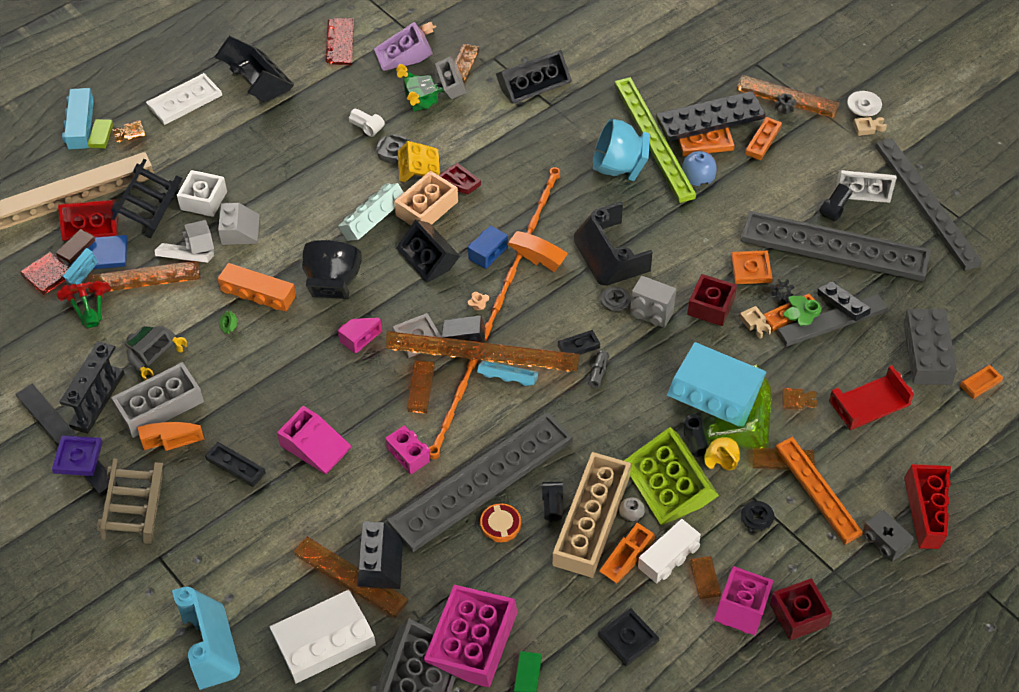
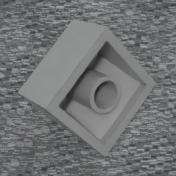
[218,203,260,245]

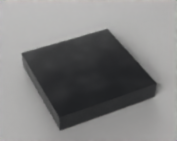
[598,608,660,666]

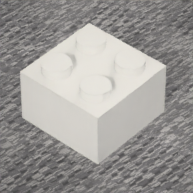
[177,170,227,217]

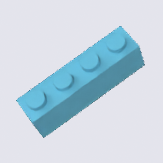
[62,88,94,150]

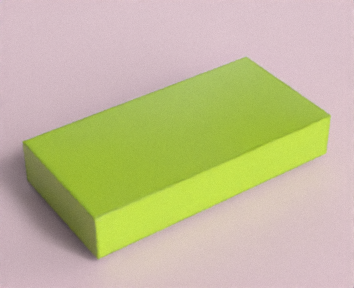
[88,119,113,149]

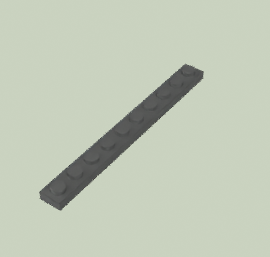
[876,138,982,271]

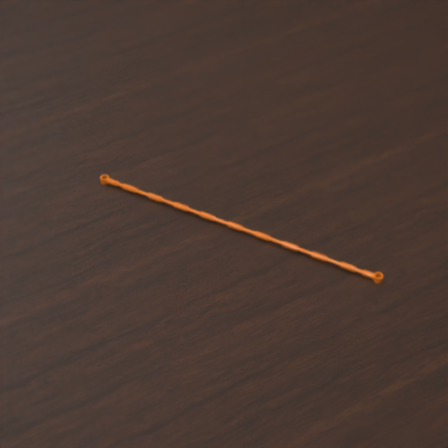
[429,167,560,460]

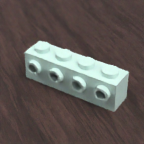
[338,183,404,241]

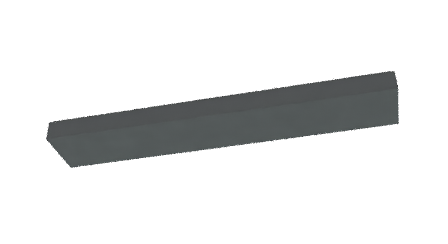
[777,294,888,347]

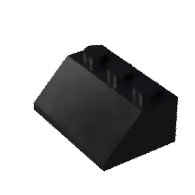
[396,220,460,282]
[357,521,403,589]

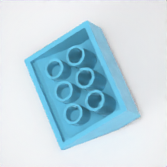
[667,342,766,427]

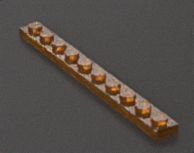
[386,331,580,371]

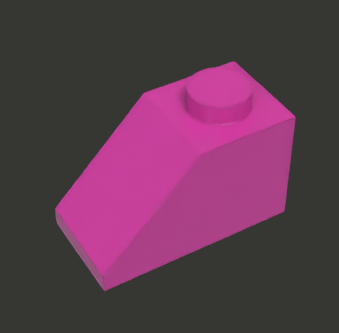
[338,318,382,354]

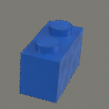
[468,225,508,269]

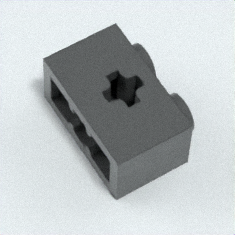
[863,509,914,562]

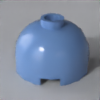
[682,151,717,186]

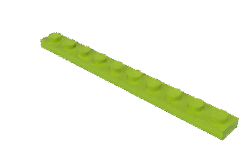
[615,77,696,203]

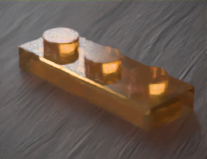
[407,360,435,413]

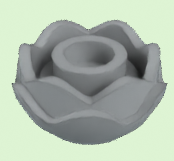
[619,497,644,521]

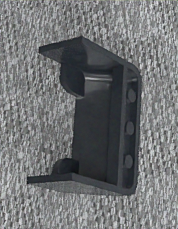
[214,35,294,102]
[574,201,653,286]

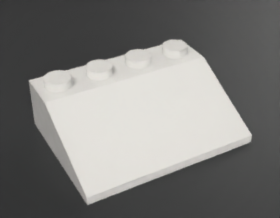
[270,590,376,683]

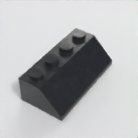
[495,50,572,104]

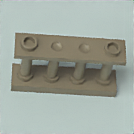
[97,458,163,544]

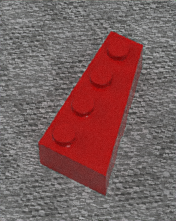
[904,464,951,549]

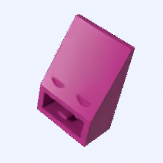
[277,406,352,475]

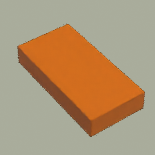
[960,364,1003,399]

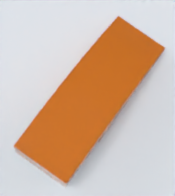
[507,231,568,273]
[137,422,205,451]
[599,522,656,584]

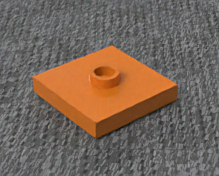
[731,251,773,284]

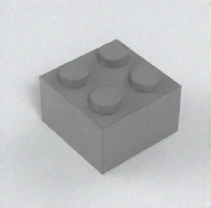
[630,275,676,328]

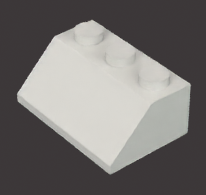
[836,170,896,203]

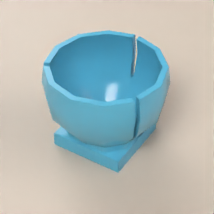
[593,119,650,181]

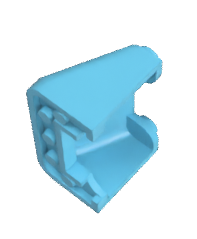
[172,587,240,690]

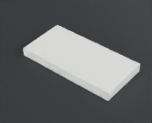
[146,73,222,125]

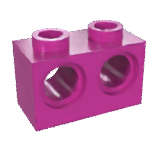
[385,425,430,475]

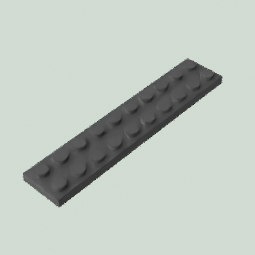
[741,211,931,281]
[388,412,573,552]

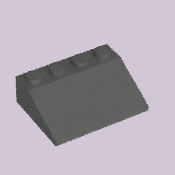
[376,619,456,692]

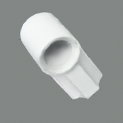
[349,109,385,137]

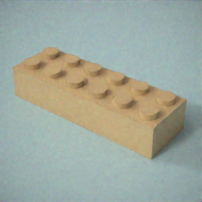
[553,452,631,578]

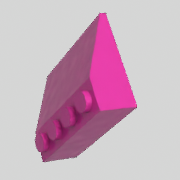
[424,585,518,688]

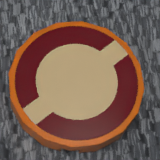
[480,503,521,542]

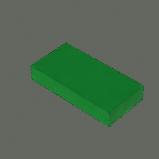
[514,651,542,692]

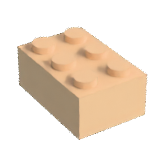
[394,171,458,225]

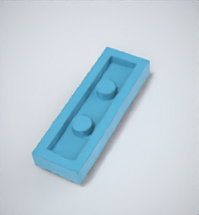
[477,360,539,386]

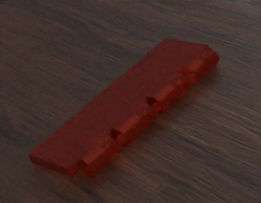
[326,18,354,65]

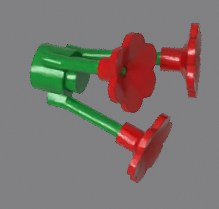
[56,281,111,328]

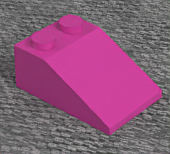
[714,566,774,635]

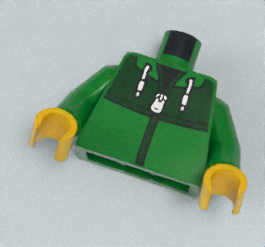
[396,64,445,112]

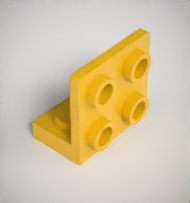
[398,141,440,182]

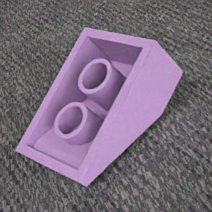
[374,22,433,71]

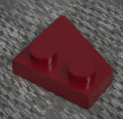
[438,163,481,195]

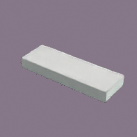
[155,243,214,263]

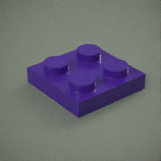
[52,436,103,476]

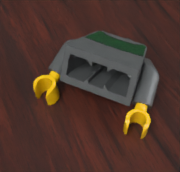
[125,326,187,381]

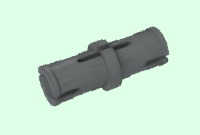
[588,350,609,388]

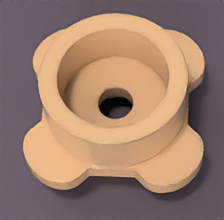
[420,22,436,35]
[468,292,489,311]

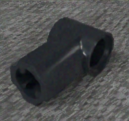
[819,183,853,222]
[683,414,708,457]
[542,482,563,522]

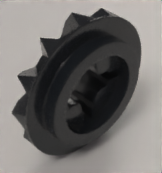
[741,501,774,532]

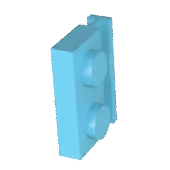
[63,248,98,286]

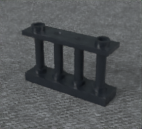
[111,159,183,239]
[59,341,125,434]

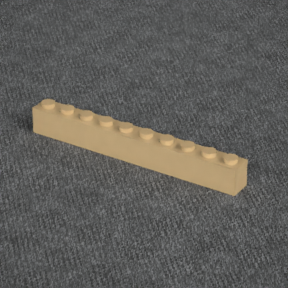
[0,152,154,230]

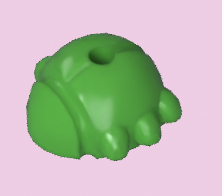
[219,311,238,334]

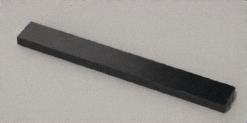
[16,383,118,496]

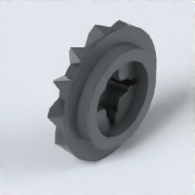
[601,287,631,312]

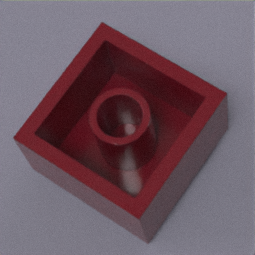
[687,274,737,326]
[770,578,832,641]

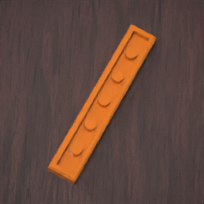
[775,436,863,545]

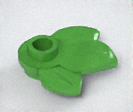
[783,296,821,326]

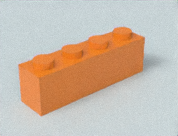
[218,263,296,312]

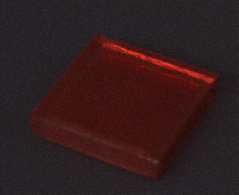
[20,252,69,295]

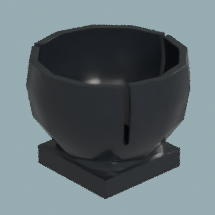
[302,240,362,299]

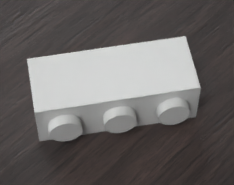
[638,519,701,584]

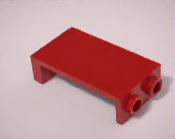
[829,365,914,431]

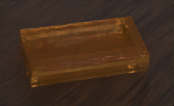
[690,556,721,600]

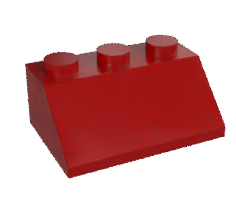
[58,199,118,241]

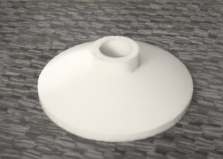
[847,91,882,116]

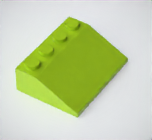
[624,427,719,525]

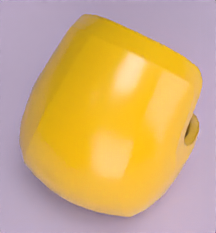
[704,437,740,471]

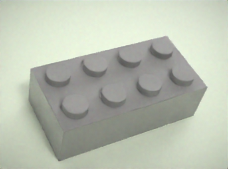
[111,362,204,438]

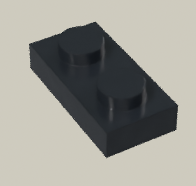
[558,330,600,360]

